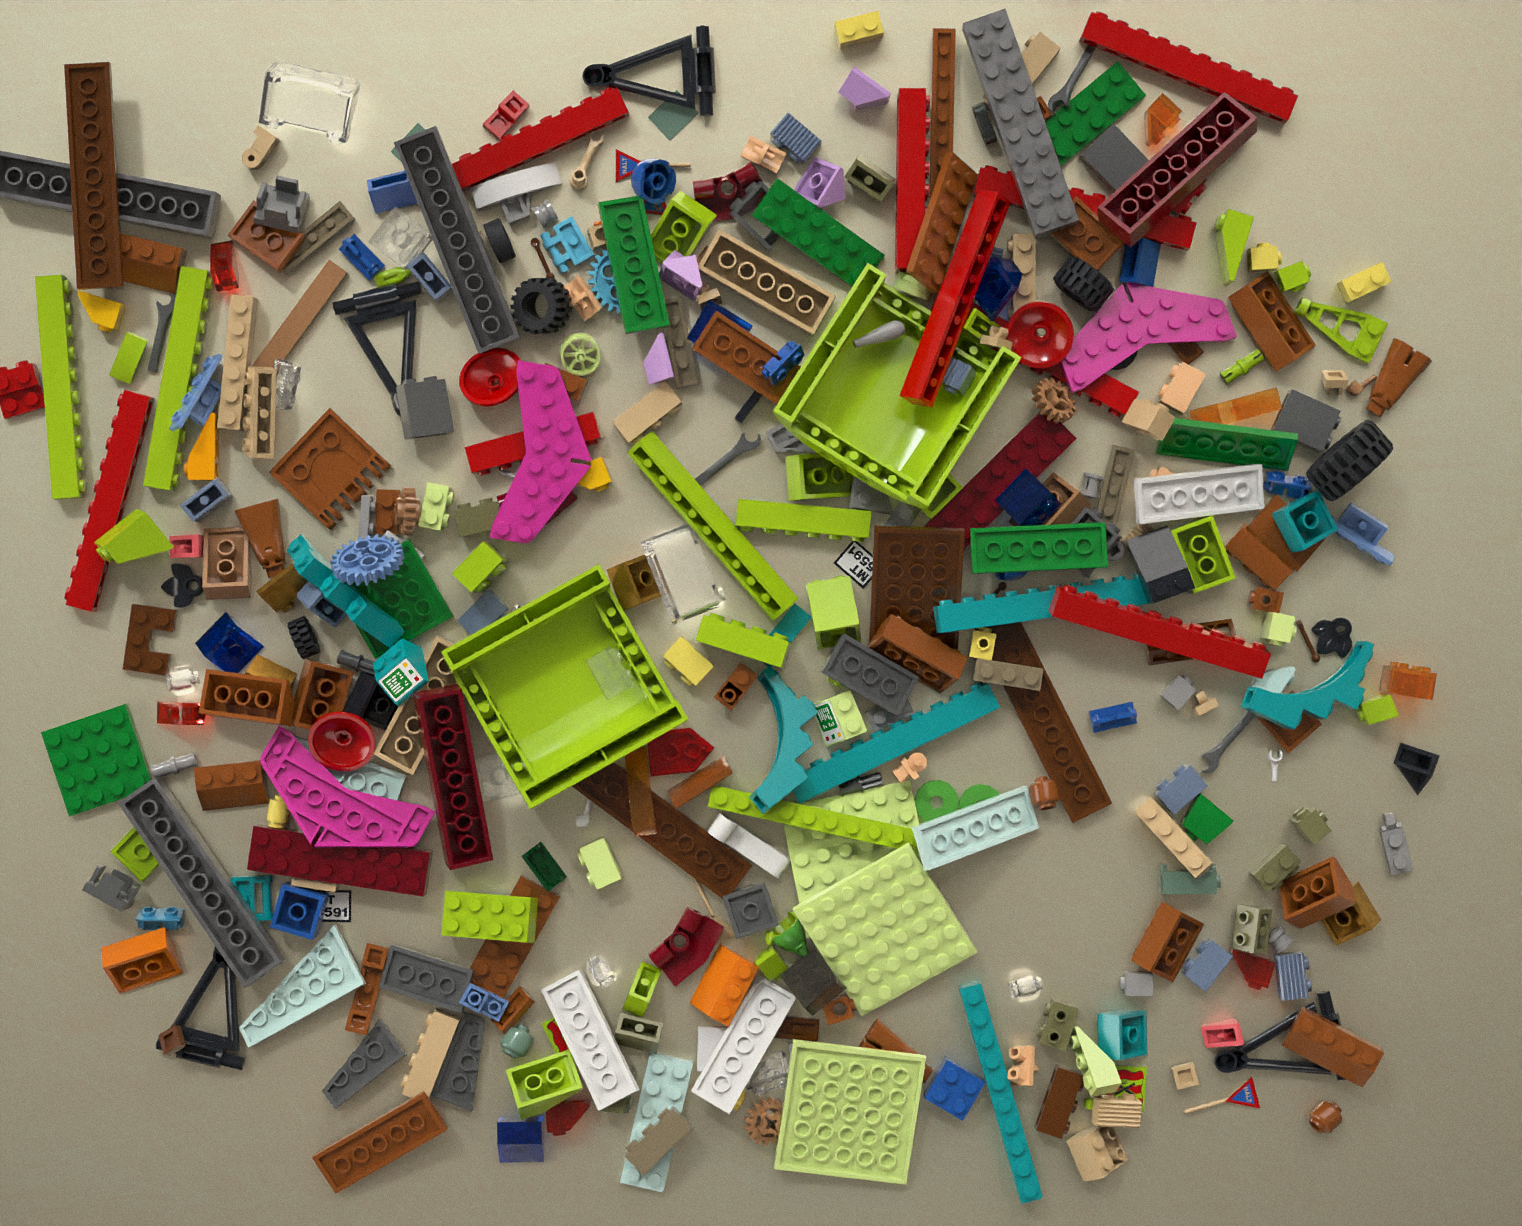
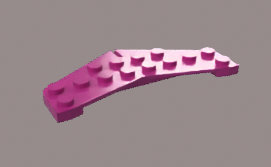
[1059,282,1237,394]
[490,360,592,543]
[260,726,435,848]

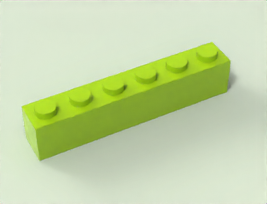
[736,499,871,542]

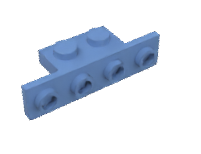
[169,354,223,431]
[1331,502,1394,566]

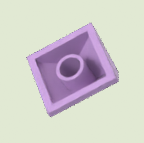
[838,66,891,109]
[794,157,845,210]
[659,250,702,302]
[643,333,675,385]

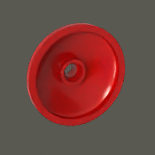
[1006,301,1074,368]
[459,348,521,407]
[308,712,376,771]

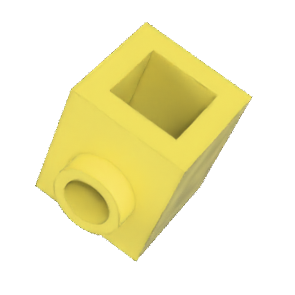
[1247,243,1282,272]
[968,627,996,660]

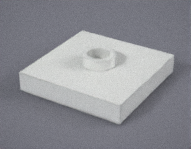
[697,1026,728,1072]

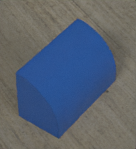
[367,170,418,214]
[1119,238,1161,287]

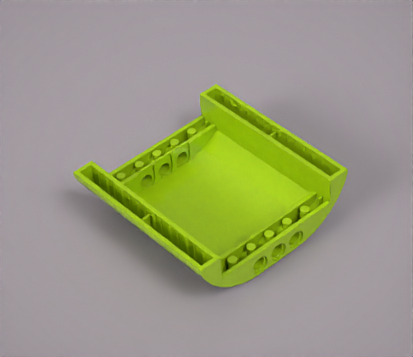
[773,263,1022,508]
[441,564,689,809]

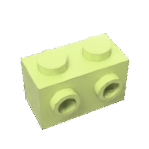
[418,482,454,531]
[1260,612,1297,647]
[577,836,622,889]

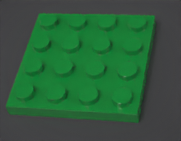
[352,538,453,659]
[41,704,152,816]

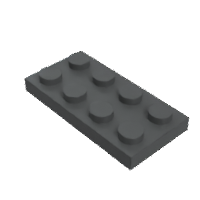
[821,633,919,716]
[379,944,475,1013]

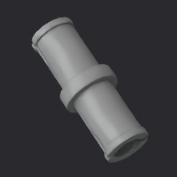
[151,752,198,777]

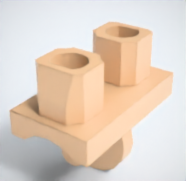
[741,136,787,174]
[562,275,603,321]
[892,752,927,784]
[1007,1045,1039,1088]

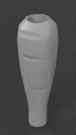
[852,320,905,348]

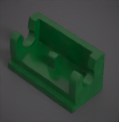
[521,842,567,892]

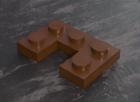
[122,604,178,676]

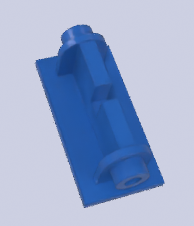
[339,234,385,281]
[761,341,805,386]
[1263,471,1311,499]
[1089,702,1137,733]

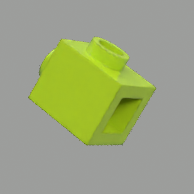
[1274,260,1311,293]

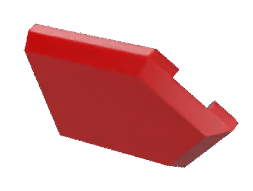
[647,728,715,776]

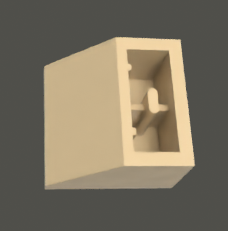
[1066,1125,1128,1182]

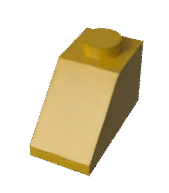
[77,290,126,333]
[577,457,613,493]

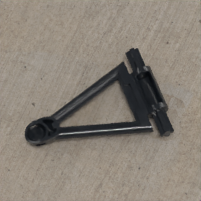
[582,25,716,117]
[332,281,422,417]
[156,946,245,1070]
[1214,991,1346,1080]

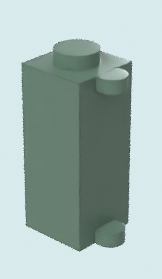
[1160,864,1221,894]

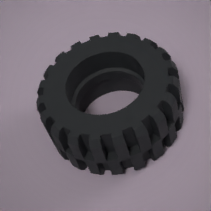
[1306,420,1393,501]

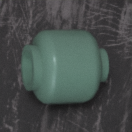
[500,1024,533,1059]

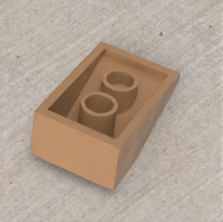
[202,527,251,600]

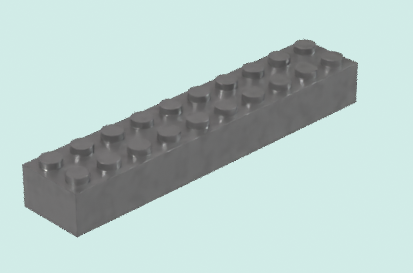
[962,8,1079,239]
[394,126,521,354]
[0,151,221,239]
[118,777,286,988]

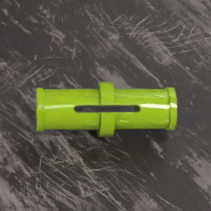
[1220,349,1265,385]

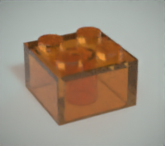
[1379,662,1437,700]

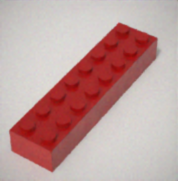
[895,88,930,273]

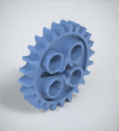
[330,534,405,586]

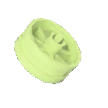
[893,271,932,301]
[560,333,601,376]

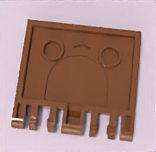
[269,408,392,530]

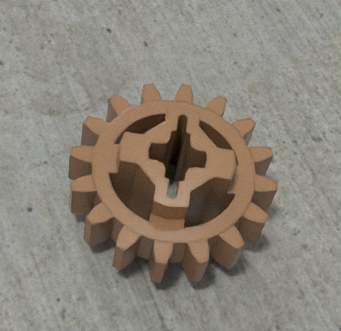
[1031,378,1077,424]
[394,487,421,536]
[744,1096,783,1146]

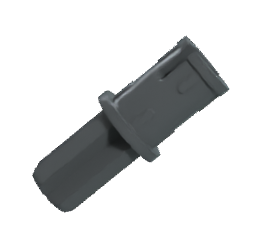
[337,650,375,676]
[839,772,883,797]

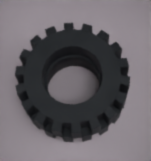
[1053,256,1114,312]
[510,278,572,334]

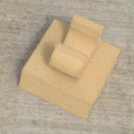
[696,282,722,311]
[980,326,1013,351]
[1321,370,1348,395]
[1192,691,1219,716]

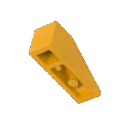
[184,413,219,481]

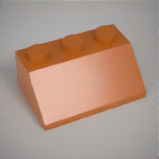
[101,927,183,994]
[689,944,759,1027]

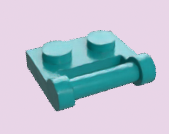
[231,875,274,921]

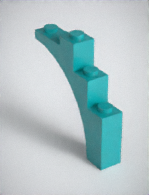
[286,534,405,648]
[1240,641,1374,729]
[749,666,818,814]

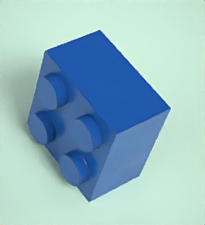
[270,881,330,940]
[923,1056,986,1121]

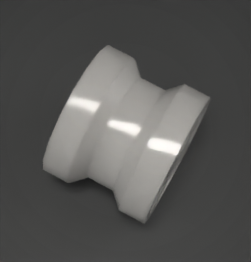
[532,199,558,227]
[1106,539,1125,561]
[1268,925,1293,954]

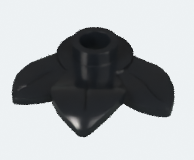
[161,563,204,608]
[1311,617,1352,658]

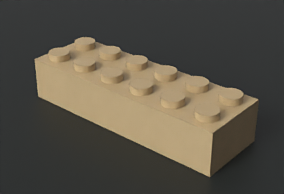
[698,229,836,337]
[374,636,458,775]

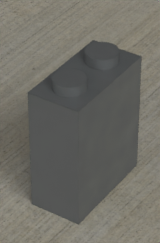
[1079,124,1149,193]
[396,376,454,440]
[1271,389,1341,453]

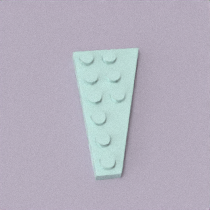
[239,925,366,1048]

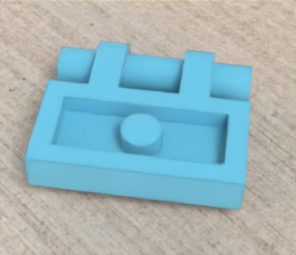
[540,216,595,274]

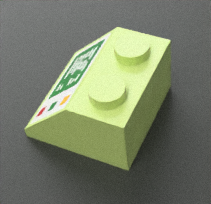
[814,689,867,747]

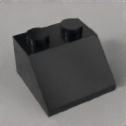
[343,671,399,731]

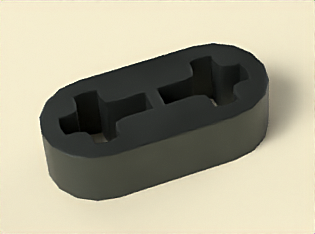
[972,102,997,146]

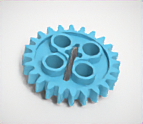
[588,249,660,315]

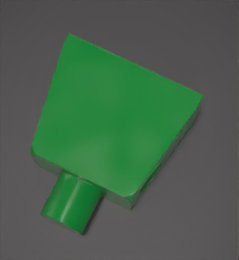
[1180,793,1234,845]

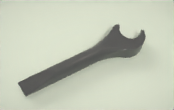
[1048,45,1096,115]
[148,293,176,372]
[695,433,761,485]
[1201,711,1256,773]

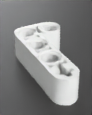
[708,812,791,879]

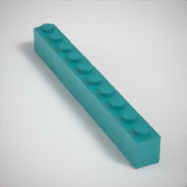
[933,574,1158,633]
[793,681,1000,804]
[958,980,1043,1204]

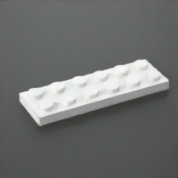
[1134,464,1264,524]
[541,969,639,1111]
[691,975,797,1115]

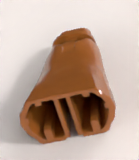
[1366,338,1432,418]
[235,498,286,578]
[858,1019,933,1083]

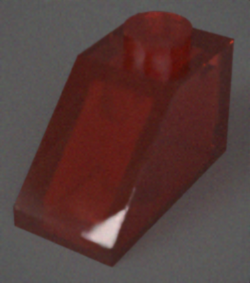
[210,240,239,292]
[157,701,206,725]
[1229,947,1276,990]
[545,1099,591,1136]

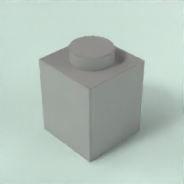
[1159,675,1196,710]
[1120,971,1153,996]

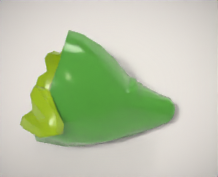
[766,912,809,958]

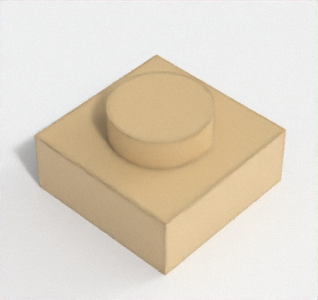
[1171,1062,1199,1090]

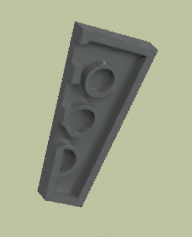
[431,1012,485,1112]
[322,1019,407,1109]

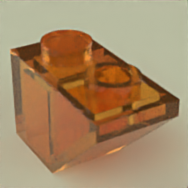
[1144,93,1182,147]

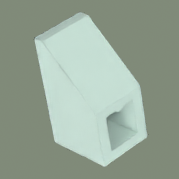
[1246,666,1296,694]

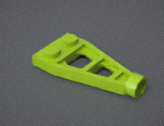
[1294,297,1388,364]

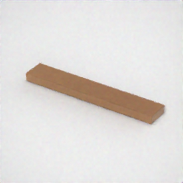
[252,260,348,372]

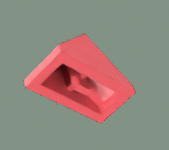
[169,534,204,558]
[1201,1018,1244,1048]

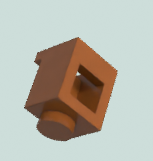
[1247,587,1284,613]

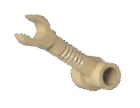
[570,131,604,191]

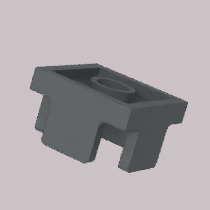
[254,176,310,233]
[82,864,141,912]
[722,882,779,939]

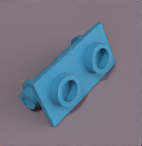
[135,907,184,930]

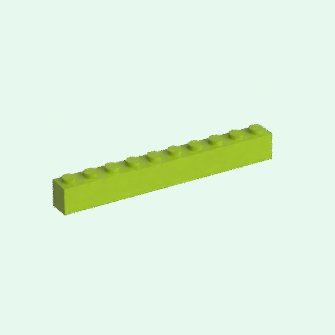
[143,266,214,491]
[35,274,87,500]
[627,431,799,621]
[708,785,919,854]

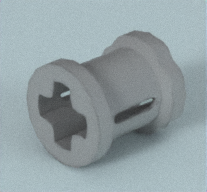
[1079,472,1103,499]

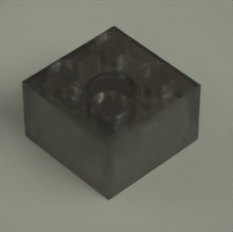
[780,948,847,1016]

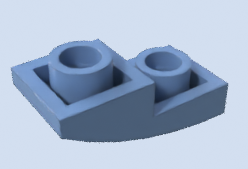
[459,983,509,1022]

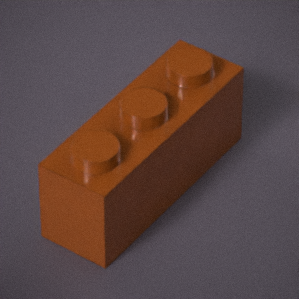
[1224,522,1295,590]

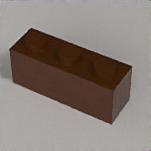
[1034,1064,1084,1139]

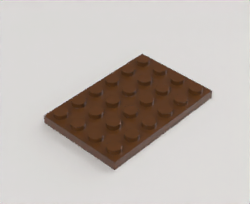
[869,525,965,650]

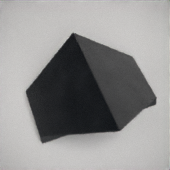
[1393,743,1440,796]

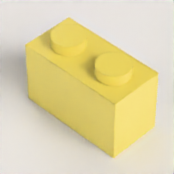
[834,11,884,48]
[1337,262,1392,303]
[663,636,714,686]

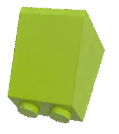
[94,509,174,564]
[806,575,861,650]

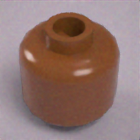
[1028,776,1060,811]
[1309,1100,1342,1134]

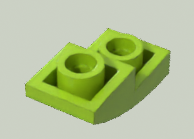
[109,331,148,384]

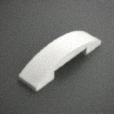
[470,162,562,210]

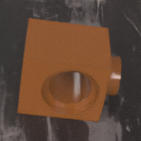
[821,993,856,1025]

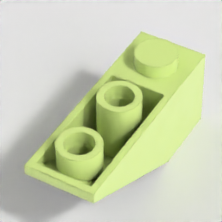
[1069,1026,1121,1097]

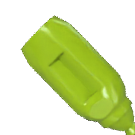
[374,267,416,287]

